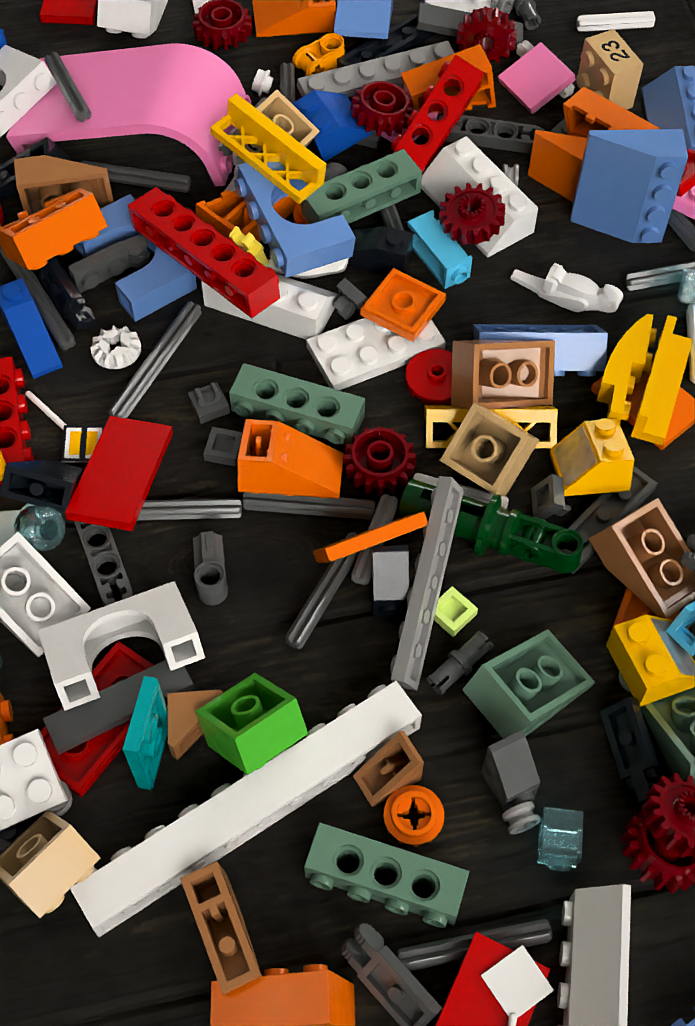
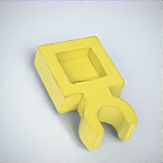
[228,226,269,267]

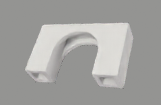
[0,45,57,137]
[38,581,205,711]

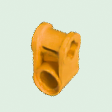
[293,33,345,76]

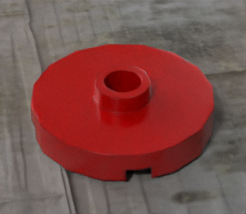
[405,349,452,405]

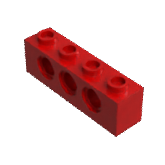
[391,55,485,175]
[0,356,34,486]

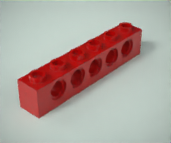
[128,187,280,318]

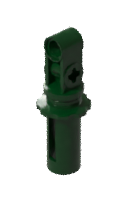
[399,479,584,573]

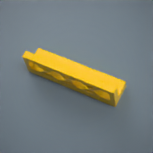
[210,93,326,204]
[631,315,693,446]
[424,405,558,448]

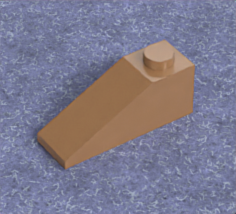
[180,861,262,994]

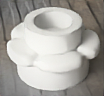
[251,69,274,96]

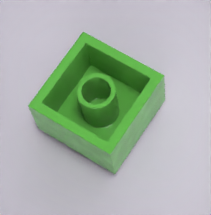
[195,673,308,775]

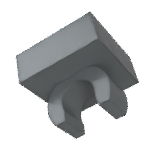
[333,278,368,320]
[188,382,230,424]
[531,474,571,520]

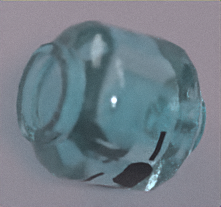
[14,505,66,551]

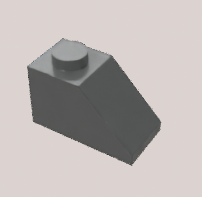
[481,730,541,811]

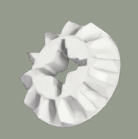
[90,325,141,369]

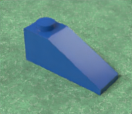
[0,278,63,379]

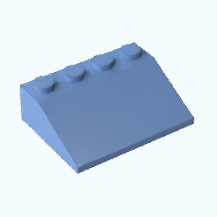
[570,129,688,243]

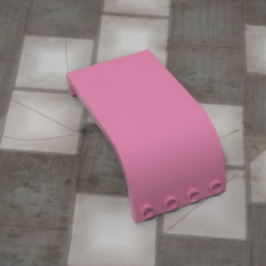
[6,43,251,186]

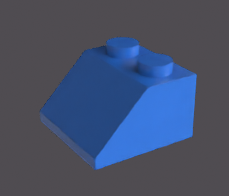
[292,90,372,162]

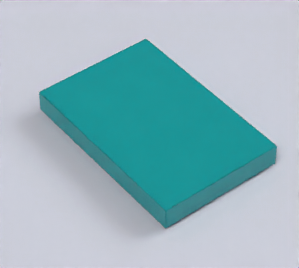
[123,676,168,790]

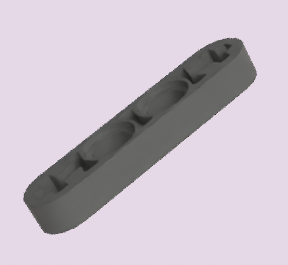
[437,115,545,154]
[74,521,134,606]

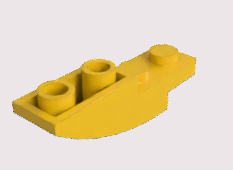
[597,314,657,423]

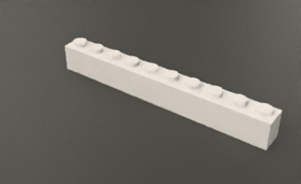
[70,681,422,937]

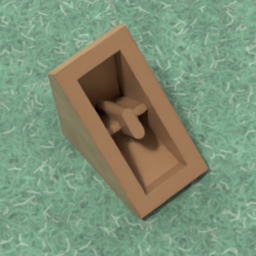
[167,690,223,760]
[353,731,424,807]

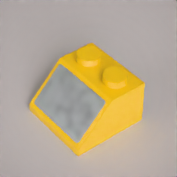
[549,418,635,496]
[606,615,695,707]

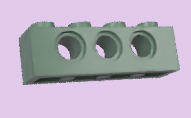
[301,149,422,224]
[229,363,365,445]
[304,823,470,928]

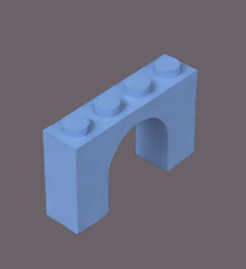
[234,162,356,278]
[74,194,197,322]

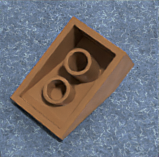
[14,155,114,215]
[451,340,555,410]
[588,498,695,619]

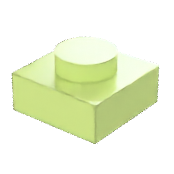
[434,586,478,637]

